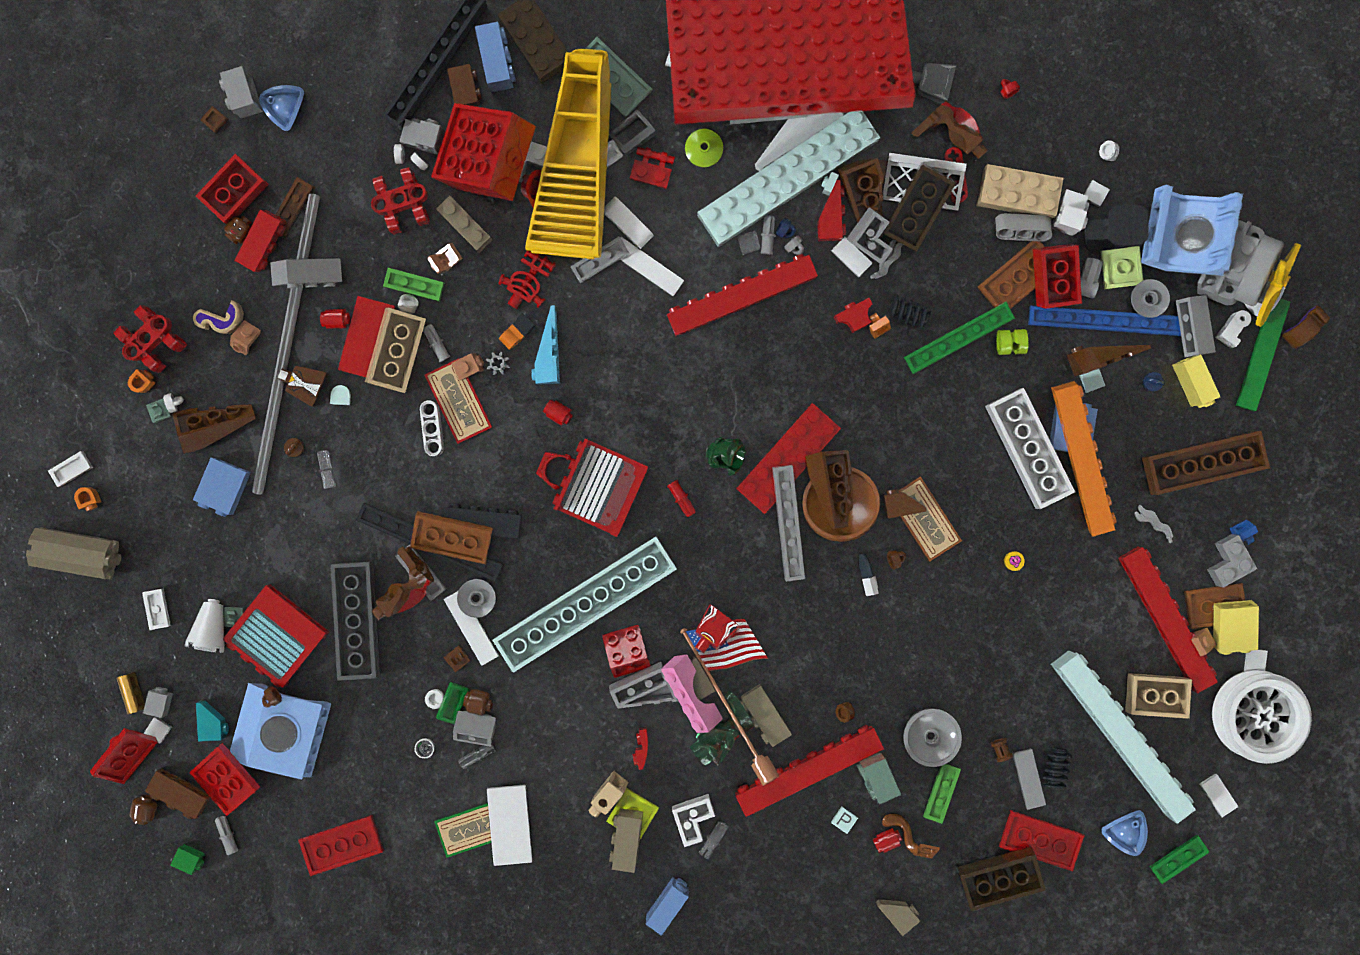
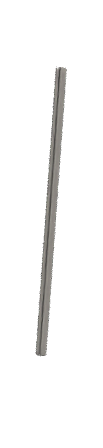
[252,194,320,495]

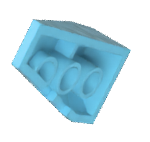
[532,305,560,385]

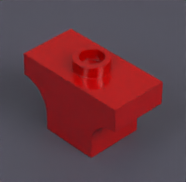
[834,298,873,333]

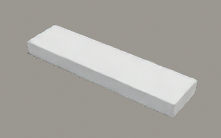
[620,237,684,296]
[444,591,499,666]

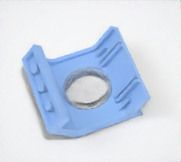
[1141,185,1243,276]
[230,683,331,779]

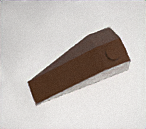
[837,158,884,238]
[1067,345,1151,376]
[172,404,256,454]
[805,450,852,529]

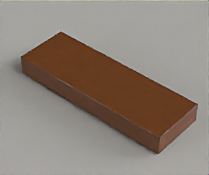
[275,177,315,237]

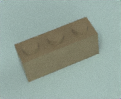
[436,196,492,253]
[740,684,792,747]
[609,808,643,873]

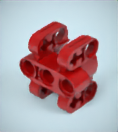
[371,167,430,235]
[113,305,187,373]

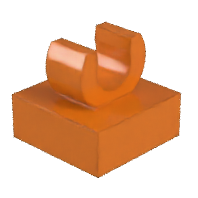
[869,313,891,339]

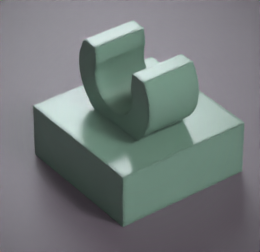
[146,398,173,423]
[223,607,245,627]

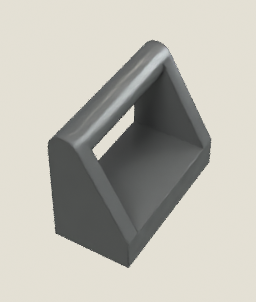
[609,110,656,157]

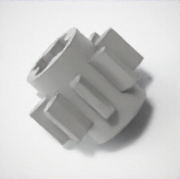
[486,352,510,375]

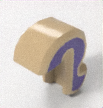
[193,300,243,334]

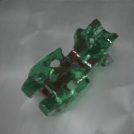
[689,691,755,767]

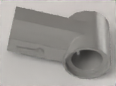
[1080,258,1103,299]

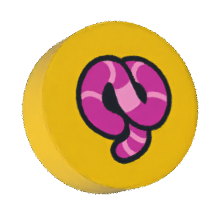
[1004,551,1025,571]

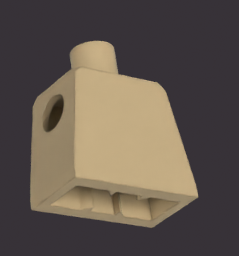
[588,771,629,817]

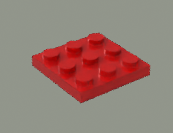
[189,743,260,816]

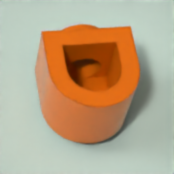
[128,369,156,393]
[74,487,101,511]

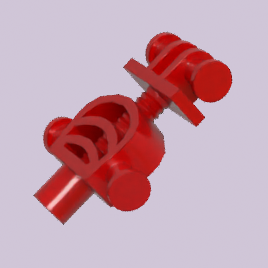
[499,250,557,309]

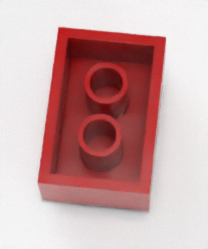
[196,154,269,224]
[1033,244,1082,309]

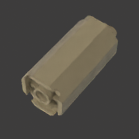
[26,527,121,580]

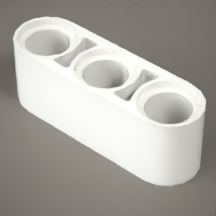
[604,197,654,249]
[420,401,444,456]

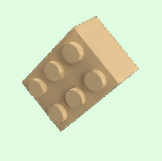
[1125,673,1192,718]

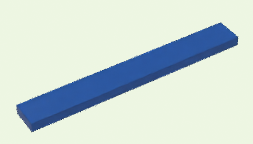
[1028,306,1181,336]

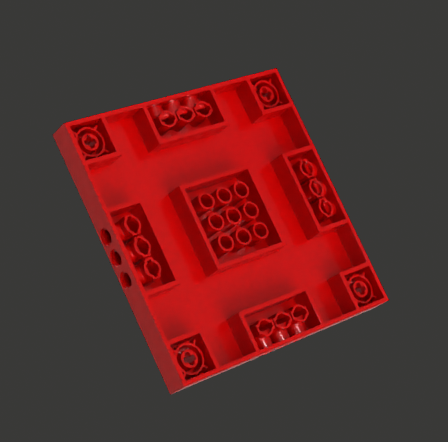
[666,0,915,124]

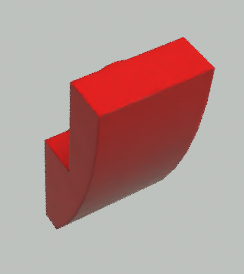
[632,726,648,770]

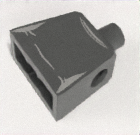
[912,63,956,104]

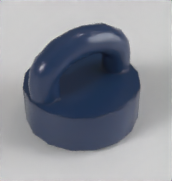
[775,218,796,238]
[1143,372,1164,391]

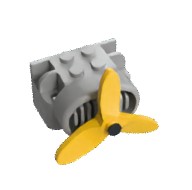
[1197,220,1301,327]

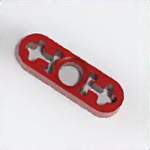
[944,147,968,203]

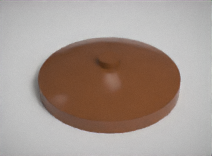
[802,467,880,542]

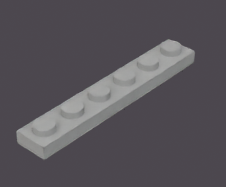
[772,465,805,582]

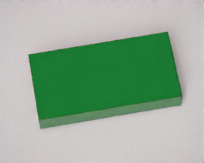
[436,682,469,724]

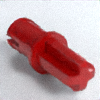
[667,480,696,517]

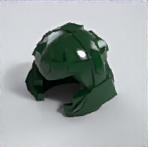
[706,437,746,476]

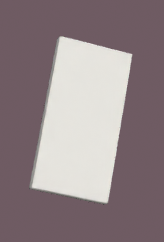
[487,785,533,866]

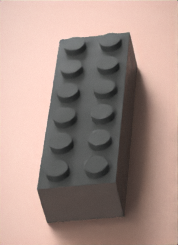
[331,561,380,680]

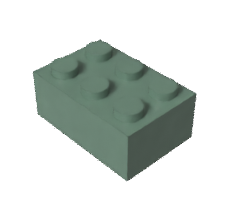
[857,751,901,804]

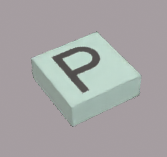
[831,806,858,834]

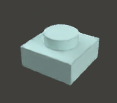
[821,172,839,195]

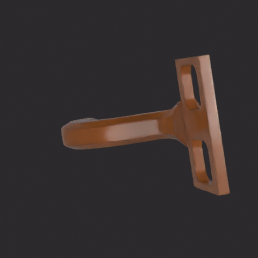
[882,814,940,859]

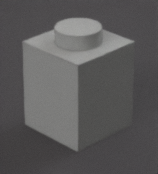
[143,687,173,718]

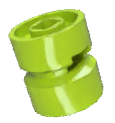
[996,329,1028,355]

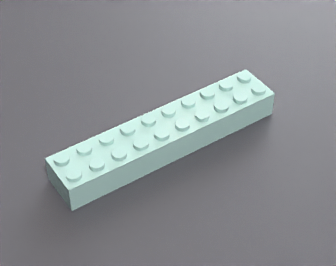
[697,111,880,247]
[493,536,677,673]
[1051,651,1196,824]

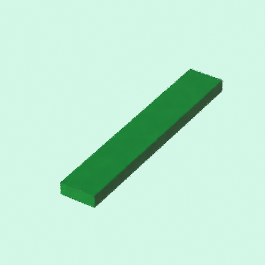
[1236,299,1290,411]
[904,302,1015,374]

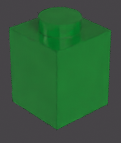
[170,844,205,875]

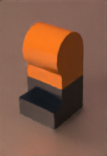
[499,313,536,350]

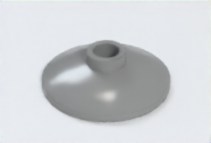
[1131,279,1170,318]
[457,579,496,618]

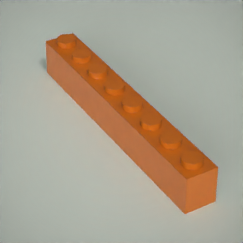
[1051,381,1117,536]

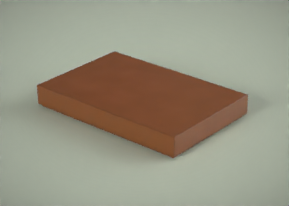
[1184,583,1245,629]

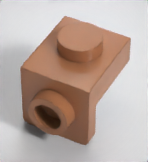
[428,243,463,274]
[230,320,261,355]
[451,353,484,381]
[1191,628,1217,656]

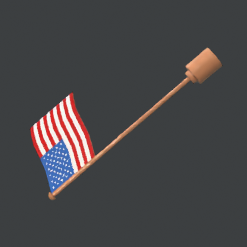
[680,619,779,786]

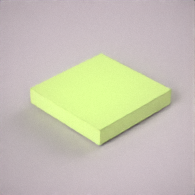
[1100,246,1143,289]

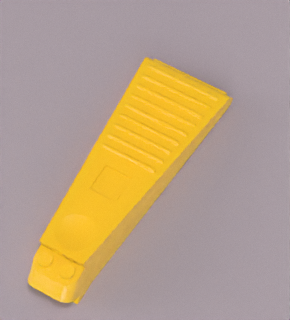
[525,49,611,259]

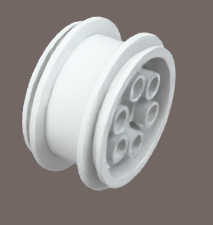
[1212,670,1312,763]

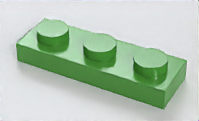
[383,268,445,302]
[923,763,961,824]

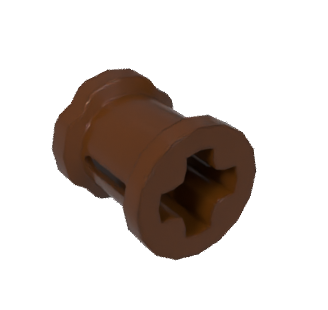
[990,738,1013,762]

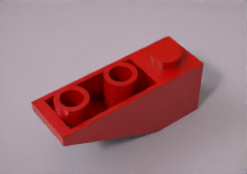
[817,180,846,242]

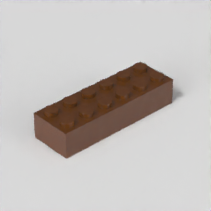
[1142,431,1270,495]

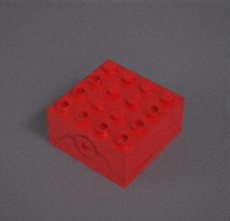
[431,103,536,201]

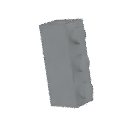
[1176,295,1216,357]

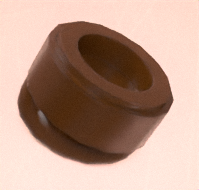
[284,438,304,457]
[887,550,906,570]
[262,686,282,708]
[835,702,855,723]

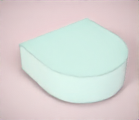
[330,385,351,405]

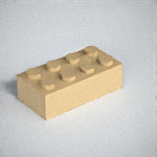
[977,164,1064,220]
[365,308,426,393]

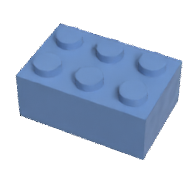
[475,22,516,93]

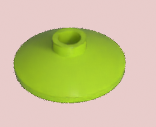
[685,129,723,167]

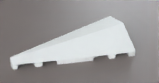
[755,112,844,171]

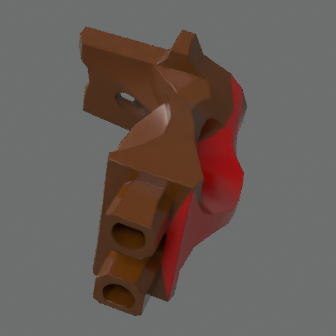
[912,100,988,159]
[372,546,434,620]

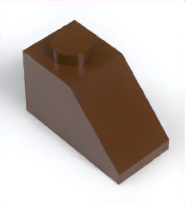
[882,489,927,518]

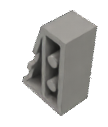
[270,258,342,288]
[609,662,678,708]

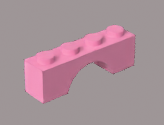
[661,655,723,733]

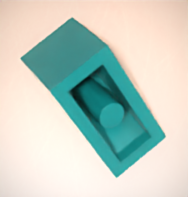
[196,700,229,742]

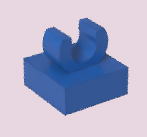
[1230,519,1258,545]

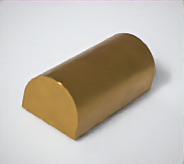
[116,672,145,714]

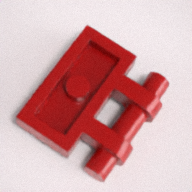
[630,147,675,189]

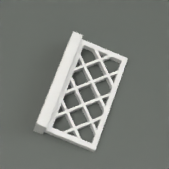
[883,153,966,210]

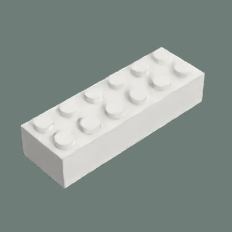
[985,388,1075,509]

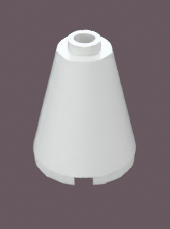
[185,599,224,653]

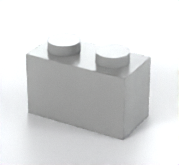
[453,711,496,747]

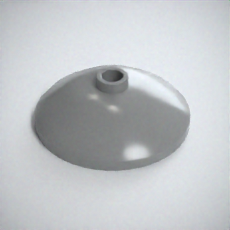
[903,709,962,767]

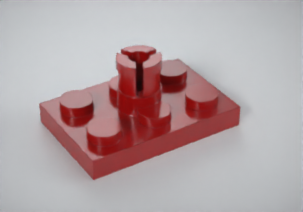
[90,728,158,784]

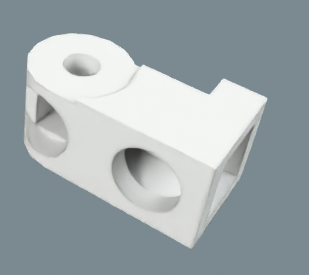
[1215,310,1251,348]

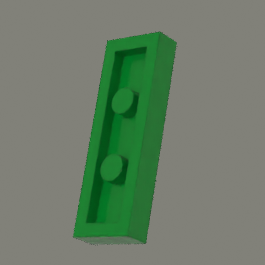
[1149,835,1209,884]

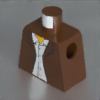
[278,366,327,407]

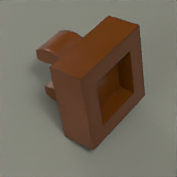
[444,645,471,673]

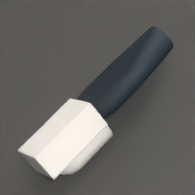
[859,553,879,596]

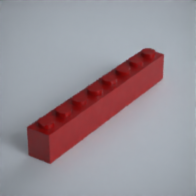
[667,254,818,337]
[1118,547,1218,693]
[735,725,884,817]

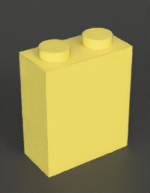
[1172,354,1220,408]
[1213,600,1259,655]

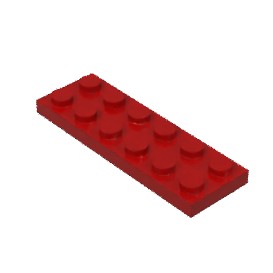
[736,403,841,514]

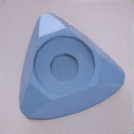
[259,85,304,131]
[1102,810,1148,856]

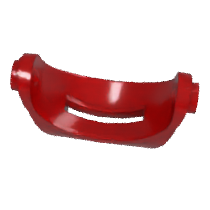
[536,452,572,490]

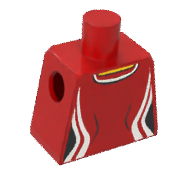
[695,604,740,654]

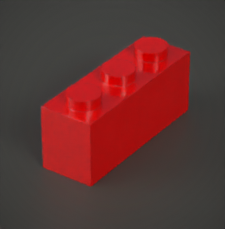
[234,210,286,272]

